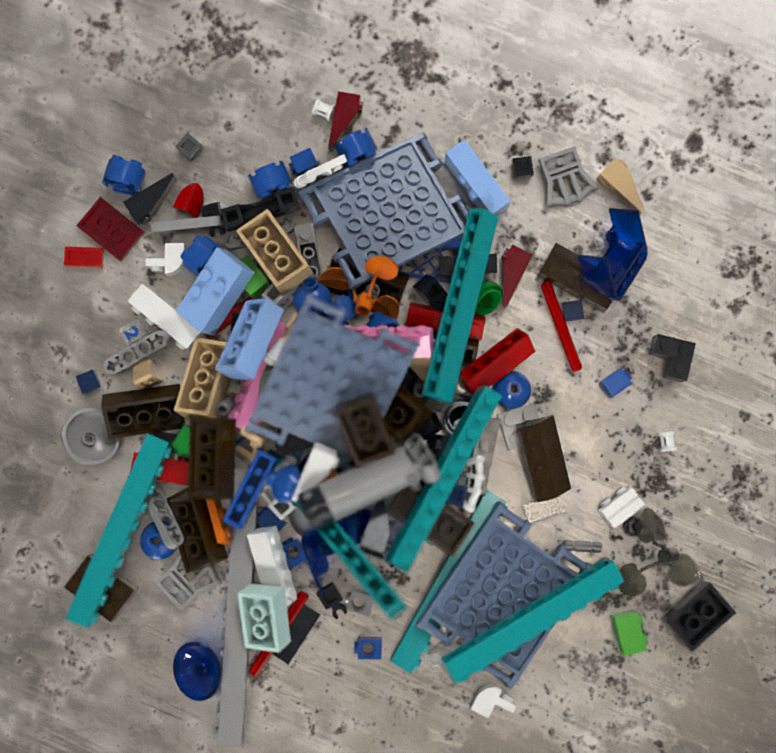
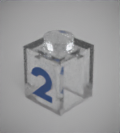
[118,318,151,346]

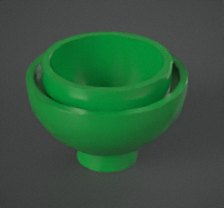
[474,281,503,316]

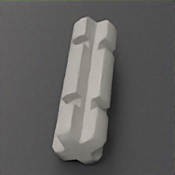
[563,540,602,553]

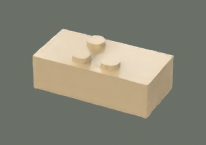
[236,209,314,296]
[174,338,231,418]

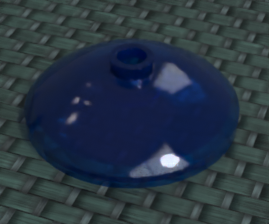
[173,641,222,701]

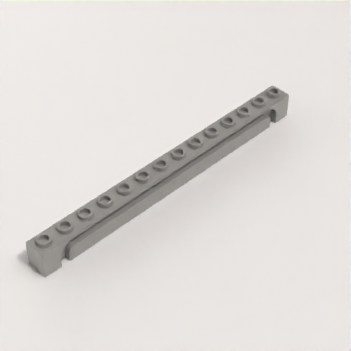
[215,468,259,747]

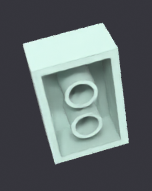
[238,583,291,652]

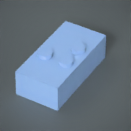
[444,139,510,216]
[176,247,255,336]
[215,298,284,380]

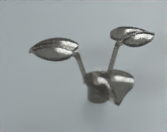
[619,508,704,596]

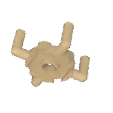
[235,421,277,462]

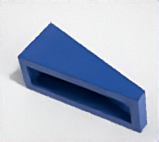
[346,509,362,543]

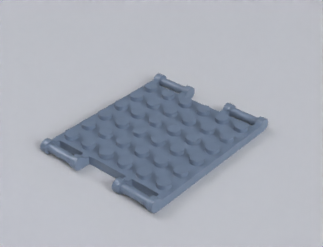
[297,132,469,290]
[245,293,420,471]
[415,501,592,689]

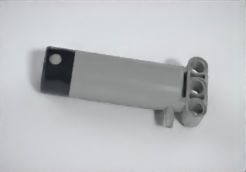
[297,433,441,531]

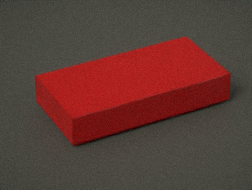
[64,246,104,268]

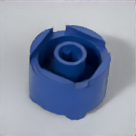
[334,128,378,167]
[102,155,146,196]
[248,161,292,200]
[180,235,223,277]
[321,289,360,325]

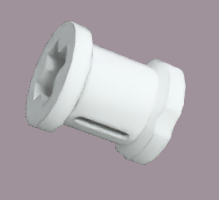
[312,98,335,121]
[657,431,677,452]

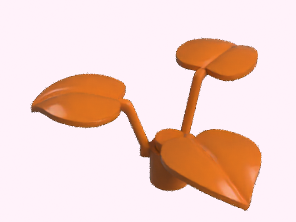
[317,256,399,320]

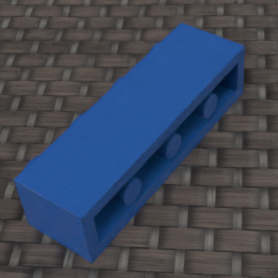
[223,449,280,530]

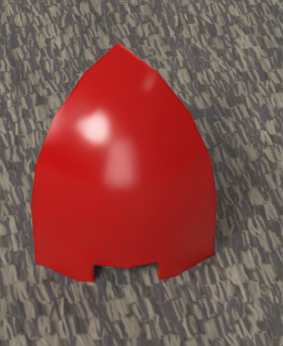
[173,183,204,218]

